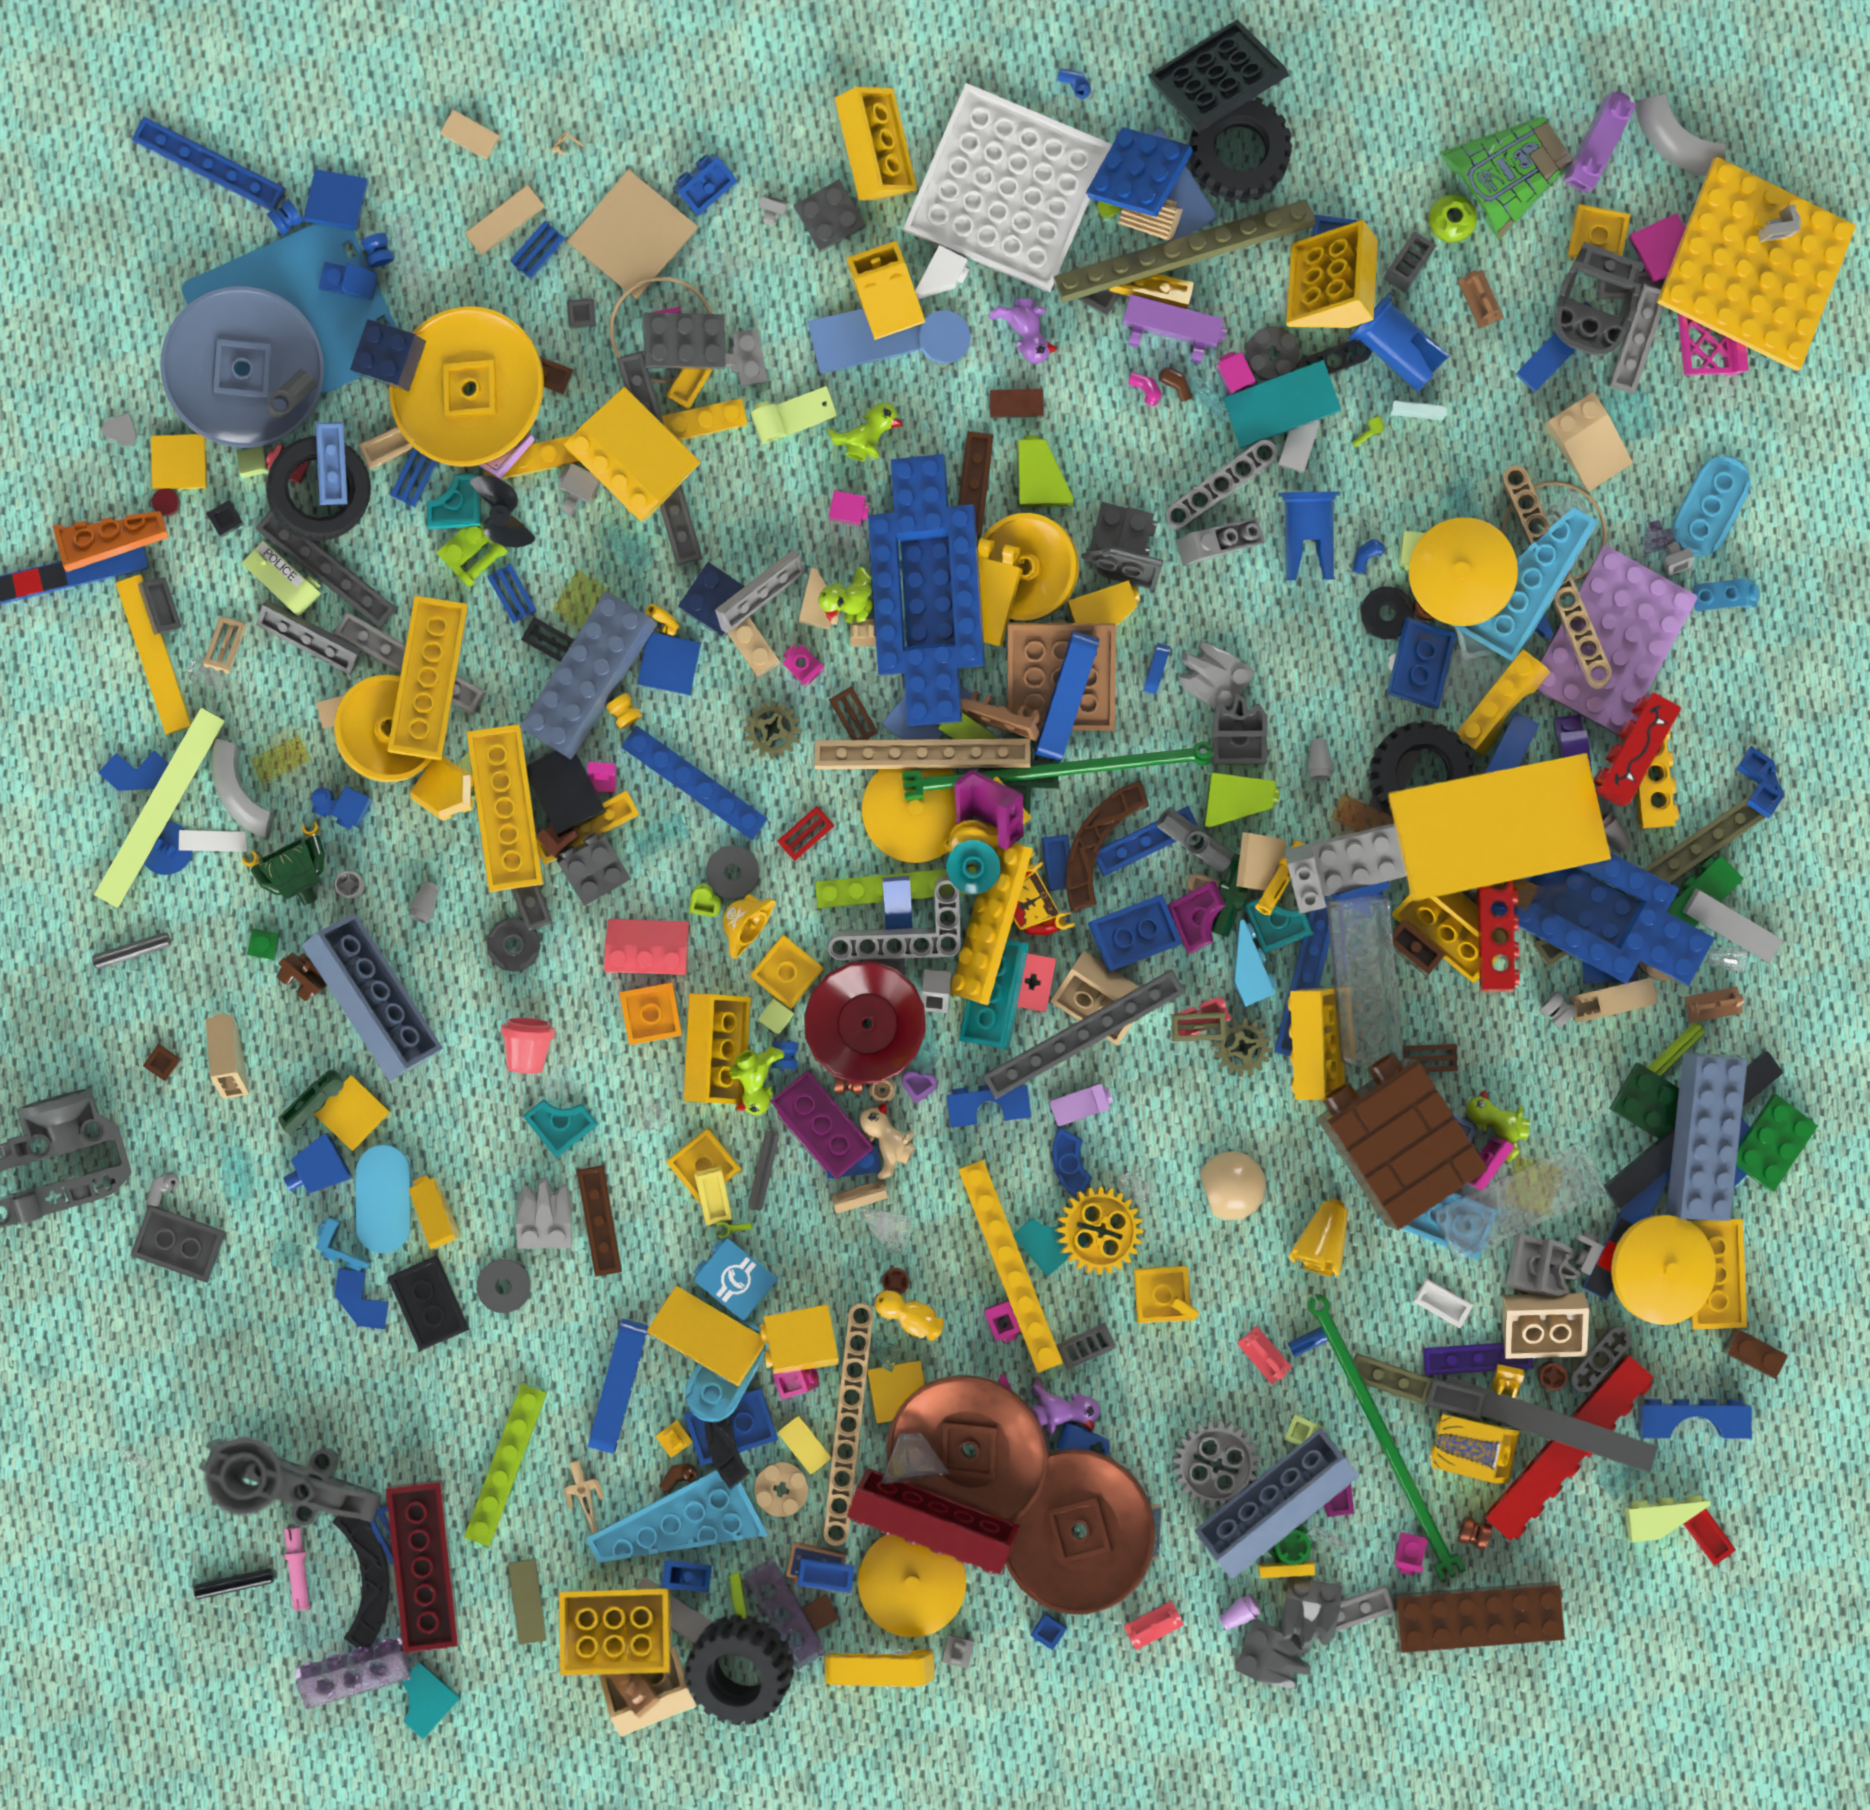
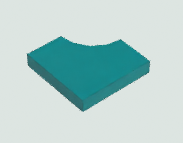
[426,473,481,530]
[1244,897,1314,954]
[523,1099,599,1158]
[1013,1218,1089,1277]
[401,1661,460,1739]

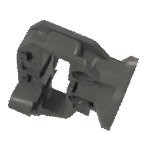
[0,1088,131,1228]
[199,1437,382,1526]

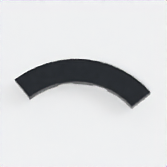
[705,1412,751,1490]
[332,1516,390,1655]

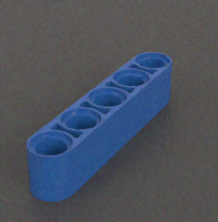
[1035,631,1100,762]
[588,1318,649,1454]

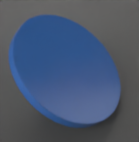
[144,821,193,875]

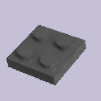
[793,179,866,253]

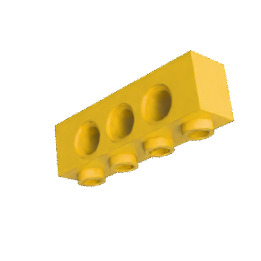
[1635,731,1679,830]

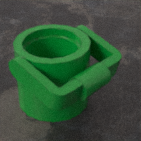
[1267,1524,1311,1565]

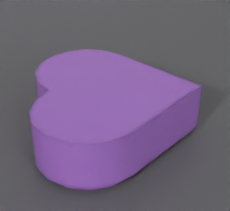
[902,1071,937,1103]

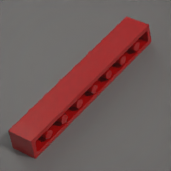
[1482,1355,1654,1541]

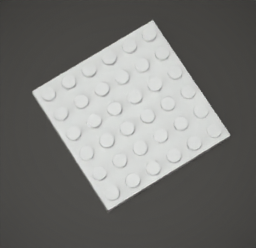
[903,83,1112,293]

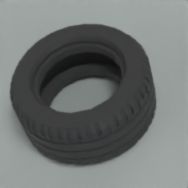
[266,436,371,541]

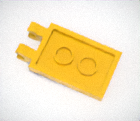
[978,538,1023,646]

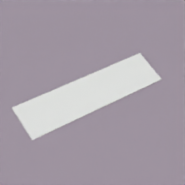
[179,830,247,852]

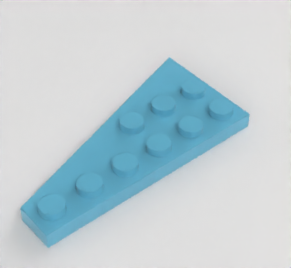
[1451,507,1599,662]
[586,1470,768,1563]

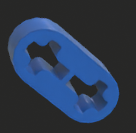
[1143,643,1171,695]

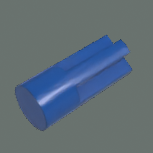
[1287,1327,1328,1357]

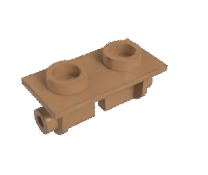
[1458,270,1504,329]
[1684,987,1744,1023]

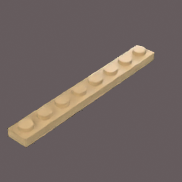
[814,739,1031,769]

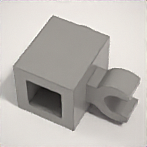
[558,463,601,516]

